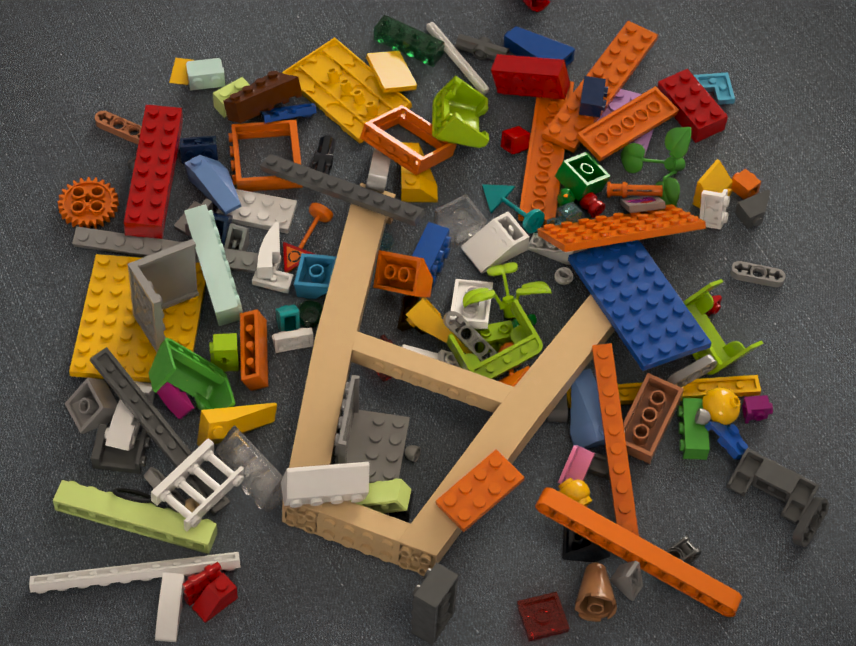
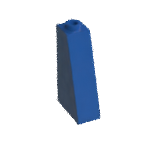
[504,26,575,67]

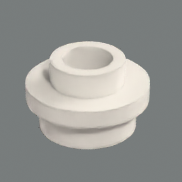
[554,267,573,285]

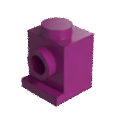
[741,395,773,424]

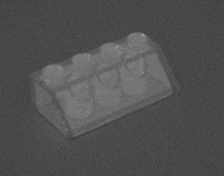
[217,426,283,513]

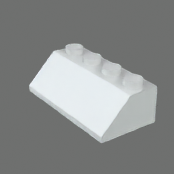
[281,462,369,508]

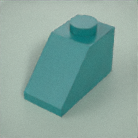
[276,305,300,332]

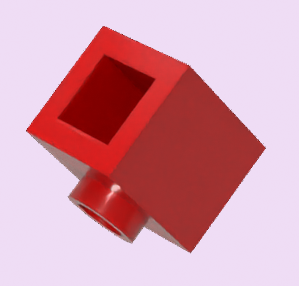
[501,126,530,154]

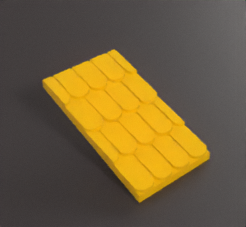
[282,37,412,144]

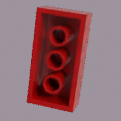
[491,54,570,100]
[657,68,728,143]

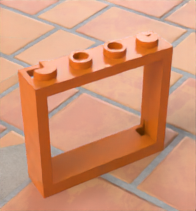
[360,105,457,175]
[228,120,303,192]

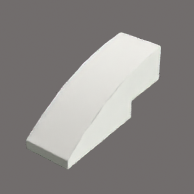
[257,222,280,279]
[155,572,185,642]

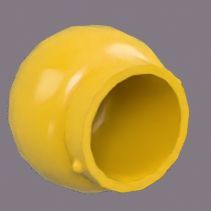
[558,478,593,507]

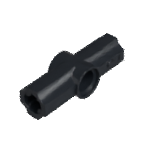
[313,135,336,174]

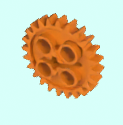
[57,177,119,229]

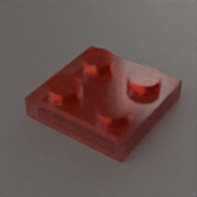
[517,591,570,642]

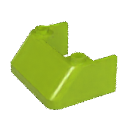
[683,279,764,375]
[447,299,543,379]

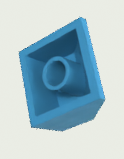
[294,253,337,299]

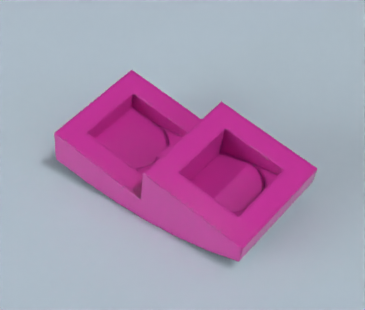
[157,382,194,419]

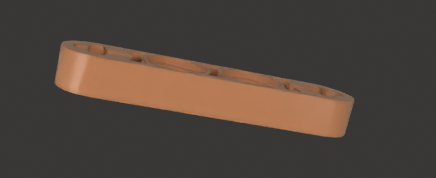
[95,111,142,145]

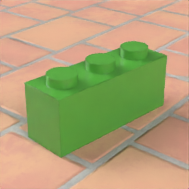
[677,398,710,460]

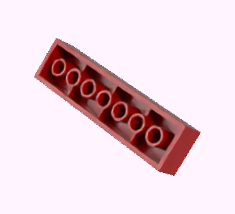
[124,104,183,239]

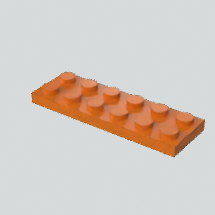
[576,86,679,162]

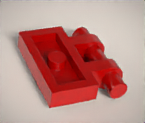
[182,562,222,606]

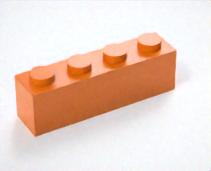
[240,309,268,391]

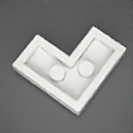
[252,255,294,294]

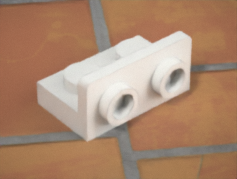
[700,189,730,230]
[272,327,313,353]

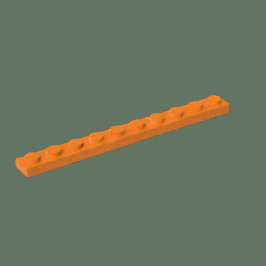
[592,343,639,536]

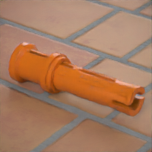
[607,182,663,198]

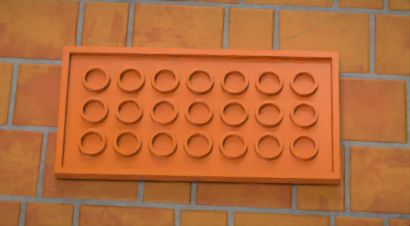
[537,204,706,252]

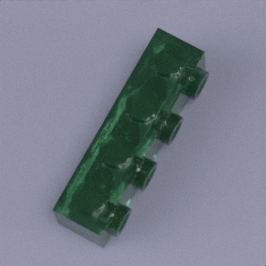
[374,14,445,67]

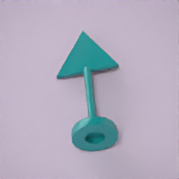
[482,184,545,234]

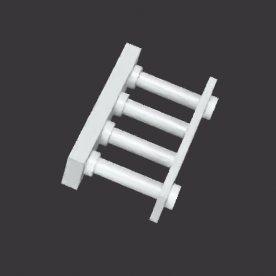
[151,438,244,531]

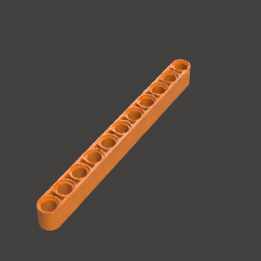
[535,487,742,617]

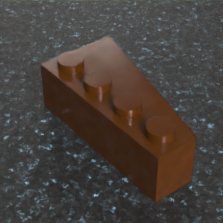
[223,71,302,123]

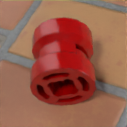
[580,192,606,218]

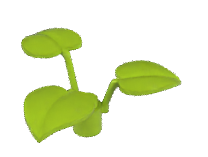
[463,262,552,318]

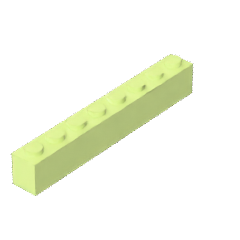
[53,480,217,554]

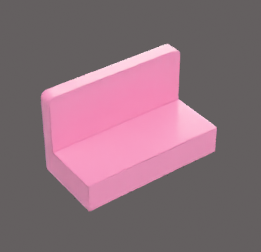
[558,445,595,484]

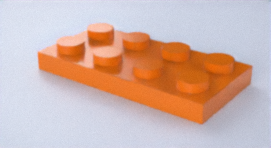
[436,449,525,532]

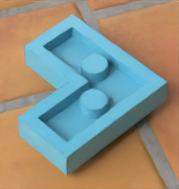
[694,72,735,105]

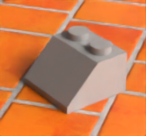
[65,378,118,434]

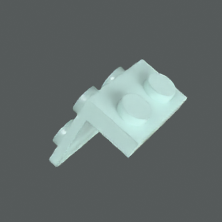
[186,58,225,91]

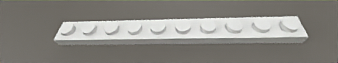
[29,552,241,594]

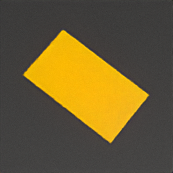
[169,58,194,85]

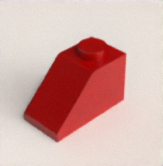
[192,573,238,623]

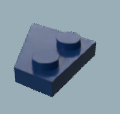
[705,421,748,460]

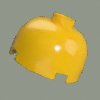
[702,387,740,425]

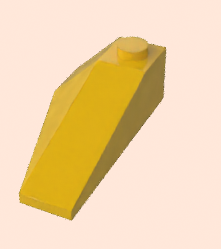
[401,142,438,202]
[406,297,471,354]
[197,403,277,446]

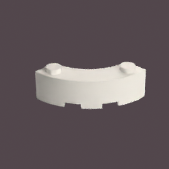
[104,381,155,451]

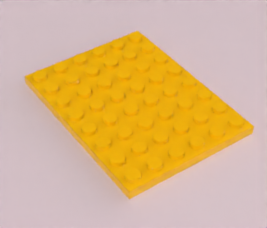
[69,254,206,383]

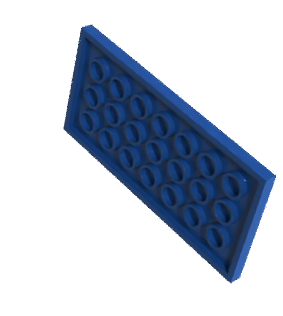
[568,240,712,371]

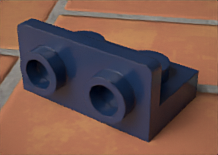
[180,135,218,164]

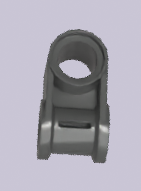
[547,393,568,422]
[666,536,702,564]

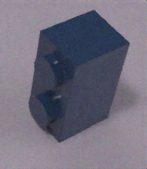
[579,76,608,118]

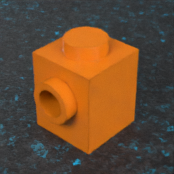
[731,169,761,200]

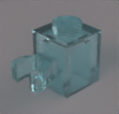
[547,202,583,226]

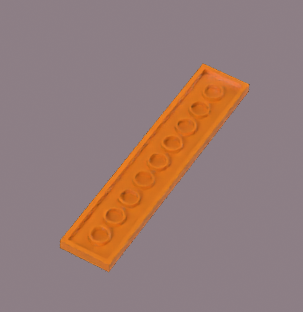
[542,21,658,153]
[518,81,574,225]

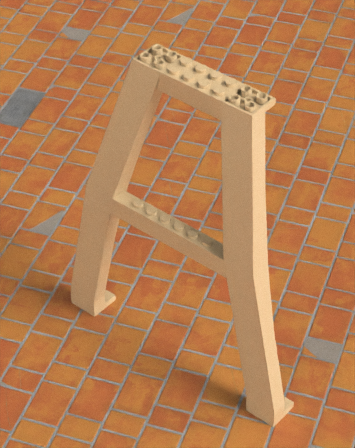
[282,183,615,576]

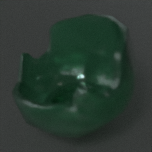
[297,299,323,328]

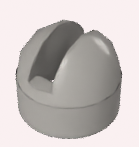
[695,408,711,425]
[404,445,421,462]

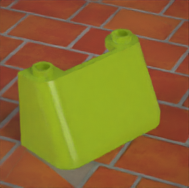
[432,75,489,148]

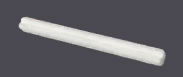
[426,22,489,95]

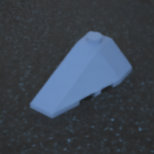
[184,155,241,215]
[570,368,605,449]

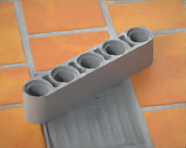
[366,148,391,193]

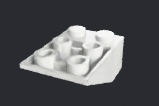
[461,212,529,274]

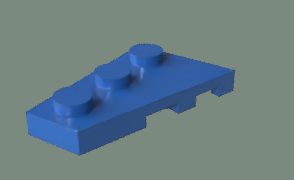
[261,103,317,123]

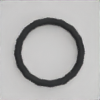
[112,488,152,503]

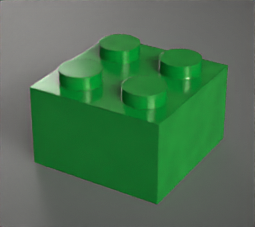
[555,152,611,201]

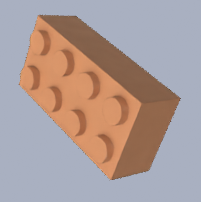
[623,373,684,464]

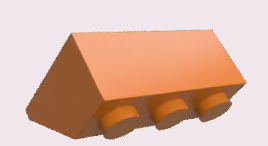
[373,250,433,298]

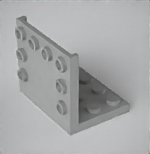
[128,239,199,352]
[335,375,410,483]

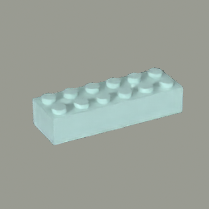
[184,204,243,326]

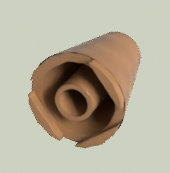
[575,562,617,622]

